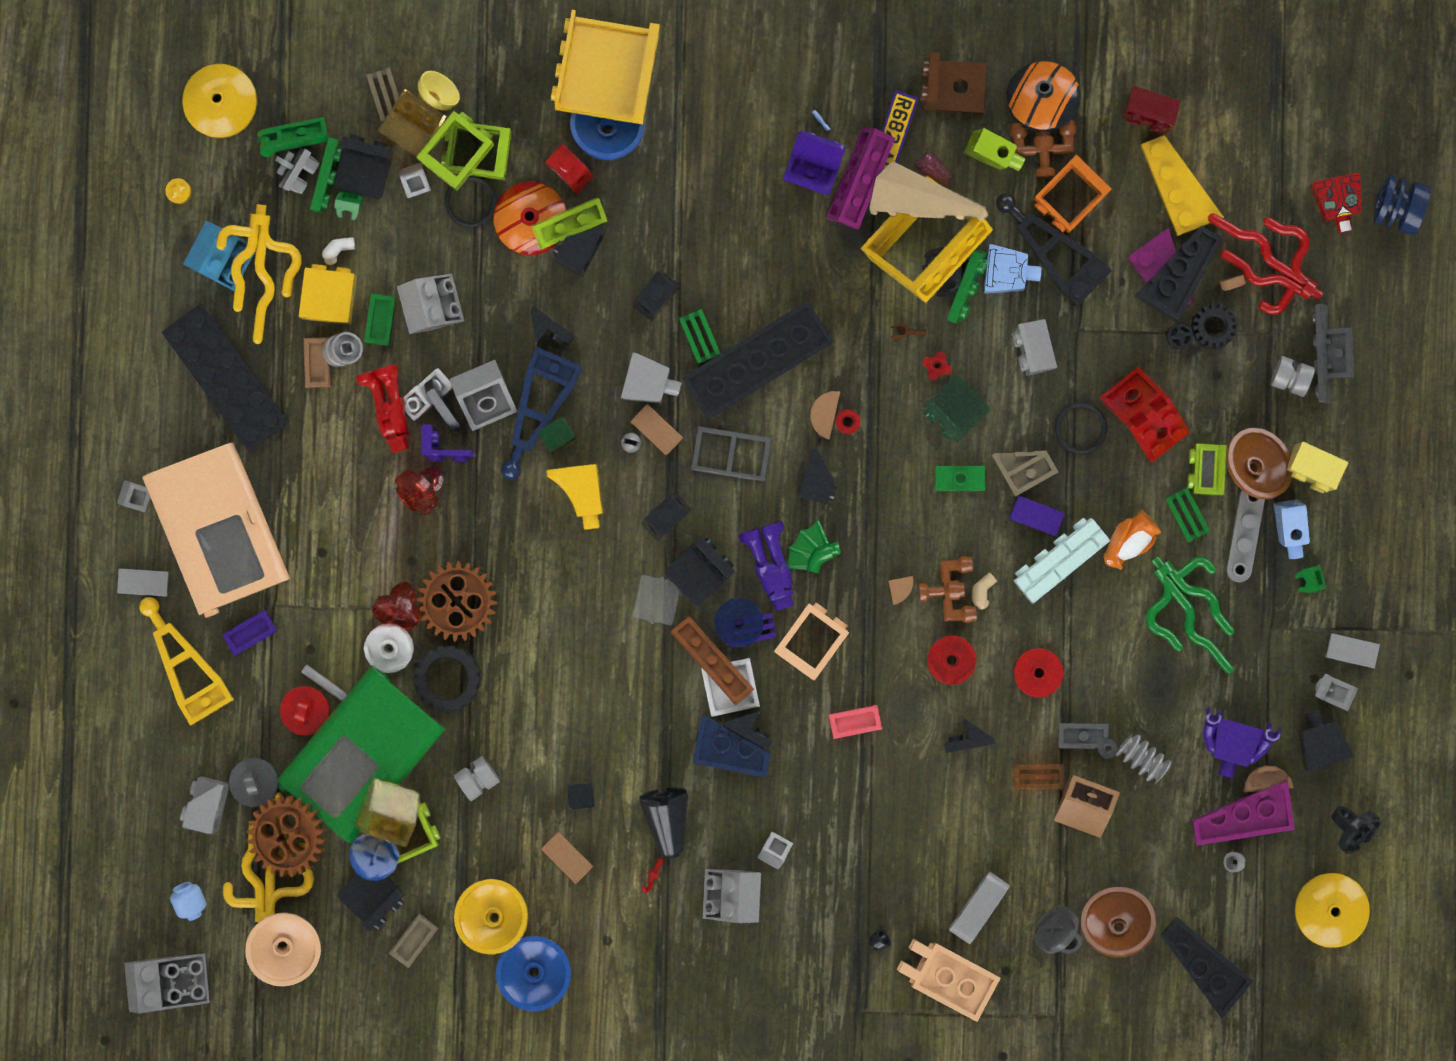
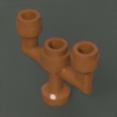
[1010,120,1076,178]
[919,556,976,623]

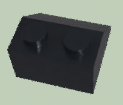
[553,226,606,277]

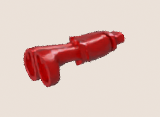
[355,364,410,453]

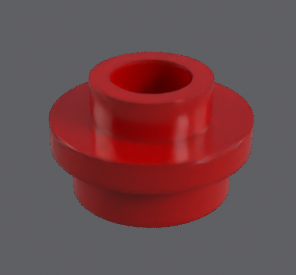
[836,409,860,434]

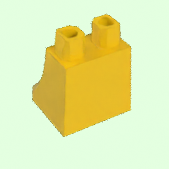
[546,464,603,530]

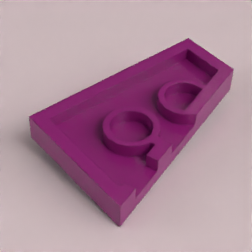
[1127,228,1191,305]

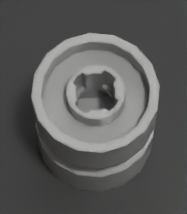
[322,332,363,367]
[1270,356,1315,397]
[453,756,500,801]

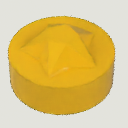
[165,178,191,204]

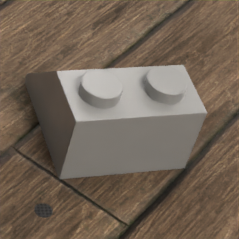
[450,360,518,431]

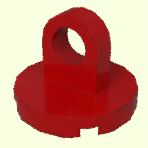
[280,686,330,735]

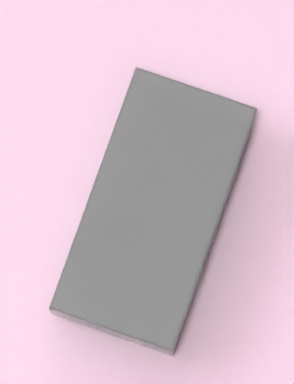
[117,569,169,596]
[1325,633,1380,669]

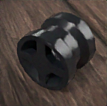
[1166,323,1193,349]

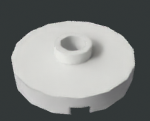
[364,623,414,673]

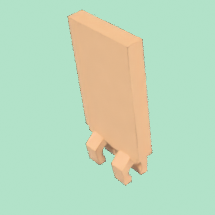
[897,939,1001,1022]

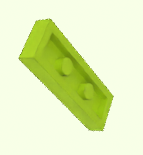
[531,198,607,249]

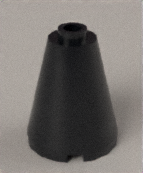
[639,787,688,859]

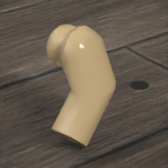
[972,572,997,610]

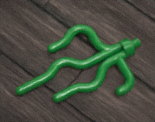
[1145,555,1234,674]

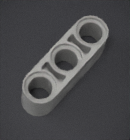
[949,871,1010,944]

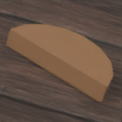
[810,391,840,440]
[1243,765,1294,792]

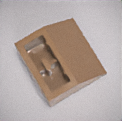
[1054,774,1120,838]

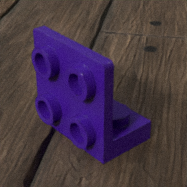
[421,425,474,462]

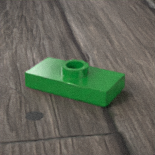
[935,466,985,491]

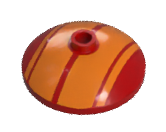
[494,181,566,256]

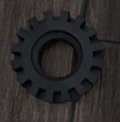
[1191,303,1238,349]

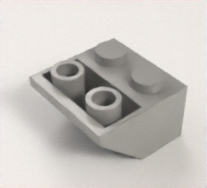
[397,274,464,334]
[1012,319,1057,376]
[703,869,761,923]

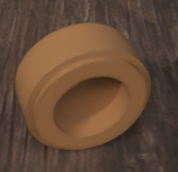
[1220,275,1246,291]

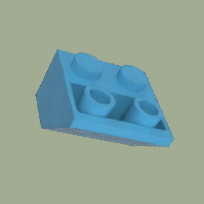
[183,221,256,291]

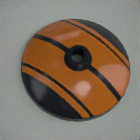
[1006,61,1081,131]

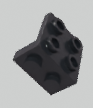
[334,134,393,199]
[665,536,735,606]
[338,873,406,932]

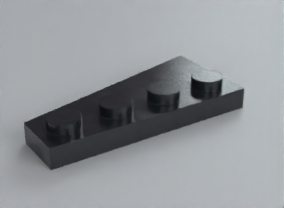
[1134,226,1223,322]
[1160,916,1253,1019]

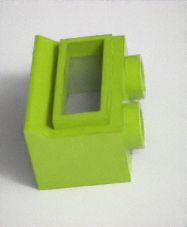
[1187,444,1227,496]

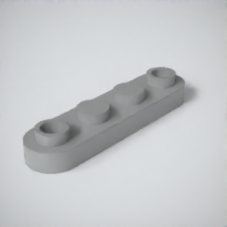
[1226,490,1265,582]

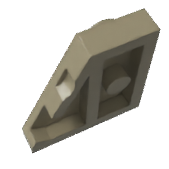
[992,451,1058,497]

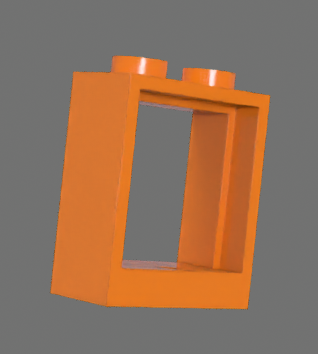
[1033,154,1111,234]

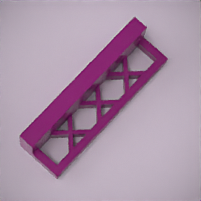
[826,127,895,230]

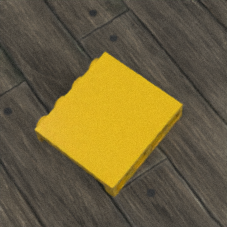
[551,10,660,125]

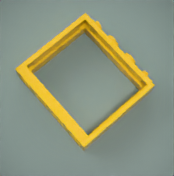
[861,176,993,303]

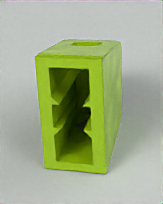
[963,128,1025,171]

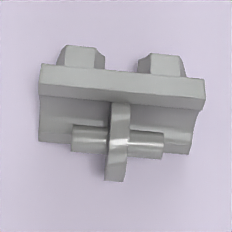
[275,148,320,194]

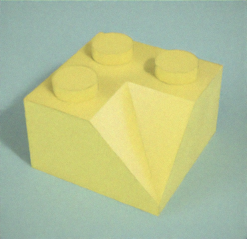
[1287,442,1348,493]

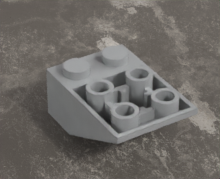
[124,953,210,1013]

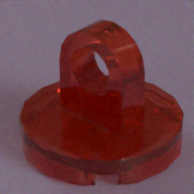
[394,467,443,515]
[372,582,422,630]

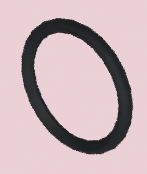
[444,175,497,227]
[1055,402,1107,454]

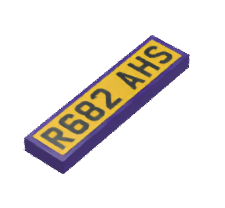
[882,90,919,171]

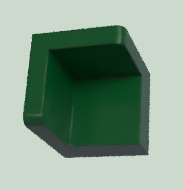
[538,417,576,454]

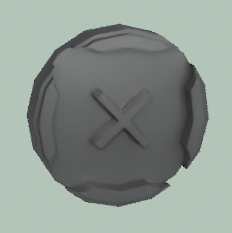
[229,758,279,807]
[1034,906,1082,954]

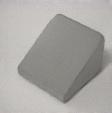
[398,163,431,198]
[117,480,150,512]
[758,832,793,869]

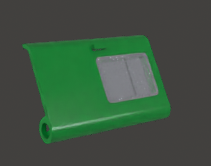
[277,665,445,843]

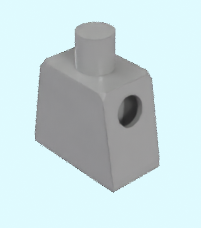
[621,352,682,403]

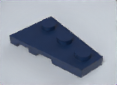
[693,714,770,777]

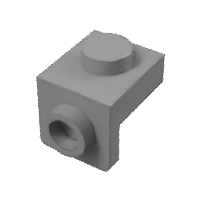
[1315,674,1358,711]

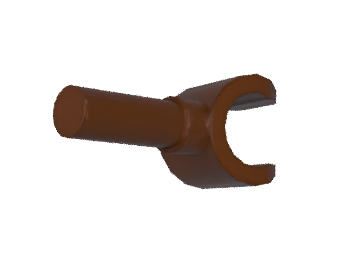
[890,323,926,340]

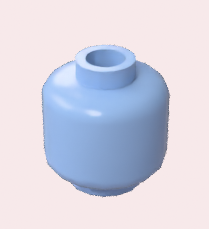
[170,882,207,921]

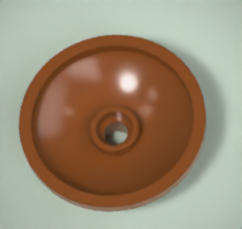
[1226,428,1293,499]
[1081,887,1156,957]

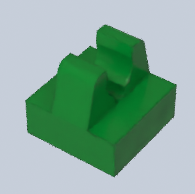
[334,190,364,220]
[1295,565,1326,593]

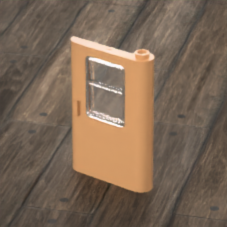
[142,442,290,618]

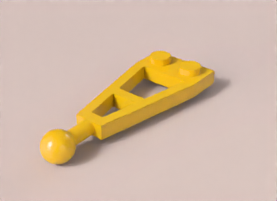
[139,597,234,726]

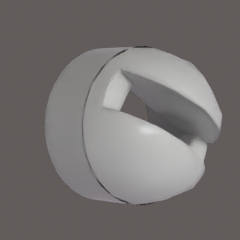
[621,433,641,453]
[1224,852,1246,872]

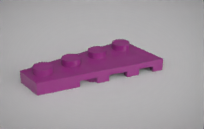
[1192,780,1295,846]

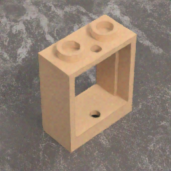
[774,603,849,681]

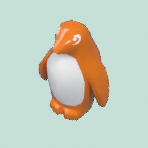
[1103,509,1161,570]

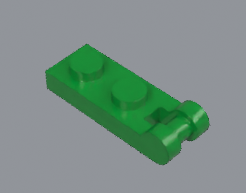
[257,117,328,157]

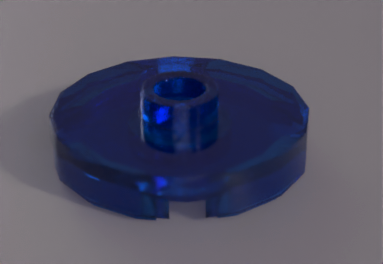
[714,598,764,648]

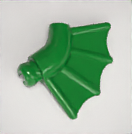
[786,520,841,573]

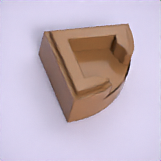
[888,576,913,605]

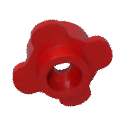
[923,352,951,380]

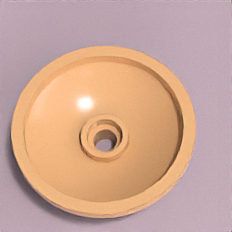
[245,913,321,986]

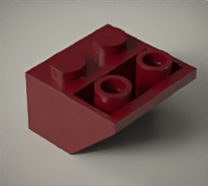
[1122,86,1181,134]

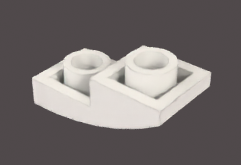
[403,368,453,421]

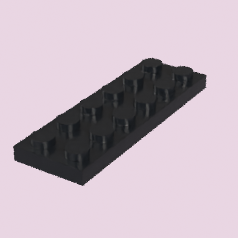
[682,300,834,420]
[161,303,289,452]

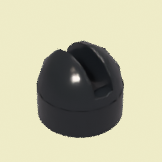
[869,929,891,951]

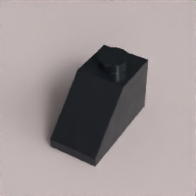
[798,448,837,505]

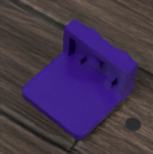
[783,131,845,196]

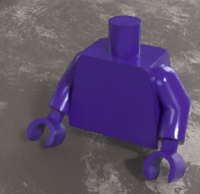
[1202,708,1281,778]

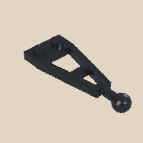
[996,193,1112,307]

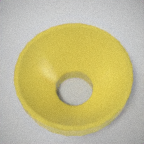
[417,71,460,111]

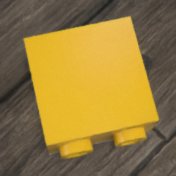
[299,264,357,325]

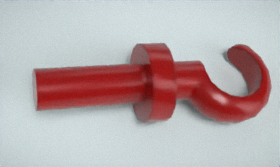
[641,857,664,893]

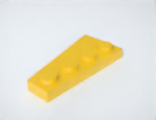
[1140,135,1224,236]

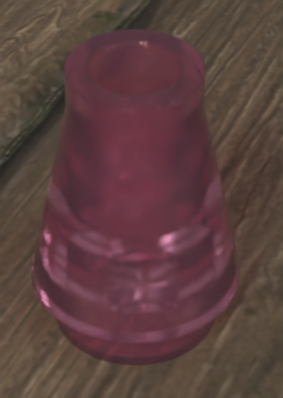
[915,151,953,186]

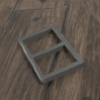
[690,426,771,482]

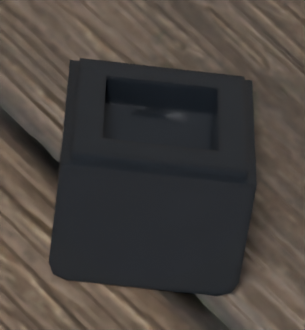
[567,782,595,810]

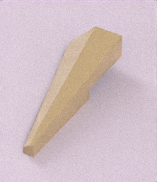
[869,161,988,220]

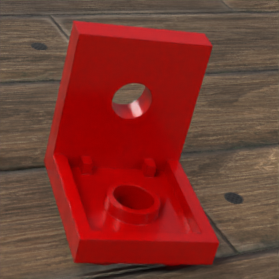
[1100,367,1190,463]

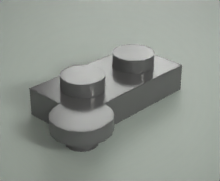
[1058,723,1118,759]

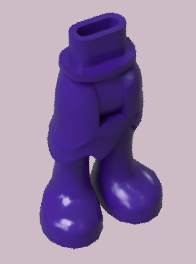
[738,521,794,611]

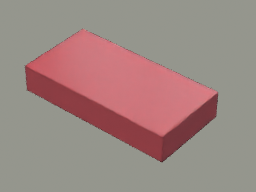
[829,705,882,739]

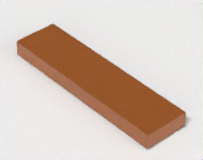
[671,616,754,706]

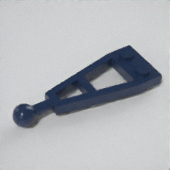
[501,347,582,480]

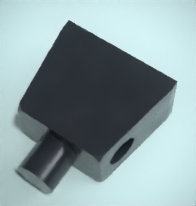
[633,270,681,322]
[641,492,692,541]
[1299,709,1354,771]

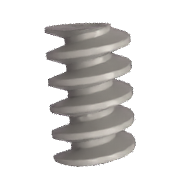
[1115,734,1172,785]

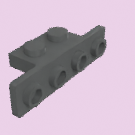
[1312,304,1354,404]

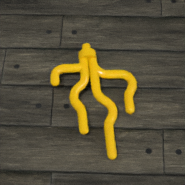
[216,204,302,344]
[223,792,314,922]

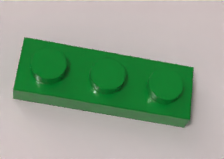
[310,137,343,214]
[947,249,988,324]

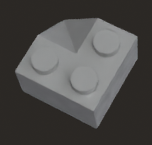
[180,776,229,834]

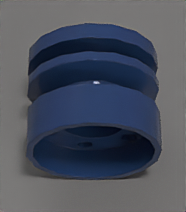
[1373,174,1431,236]

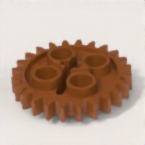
[417,561,498,641]
[246,795,327,877]

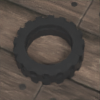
[414,646,481,712]

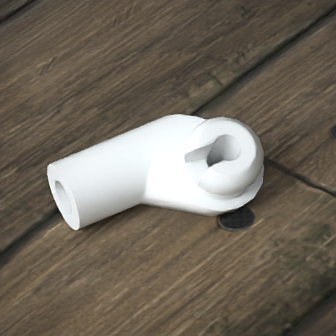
[322,237,355,265]

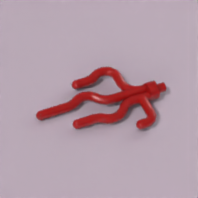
[1208,213,1323,315]

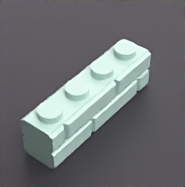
[1013,517,1110,604]

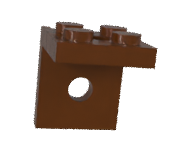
[920,52,986,114]

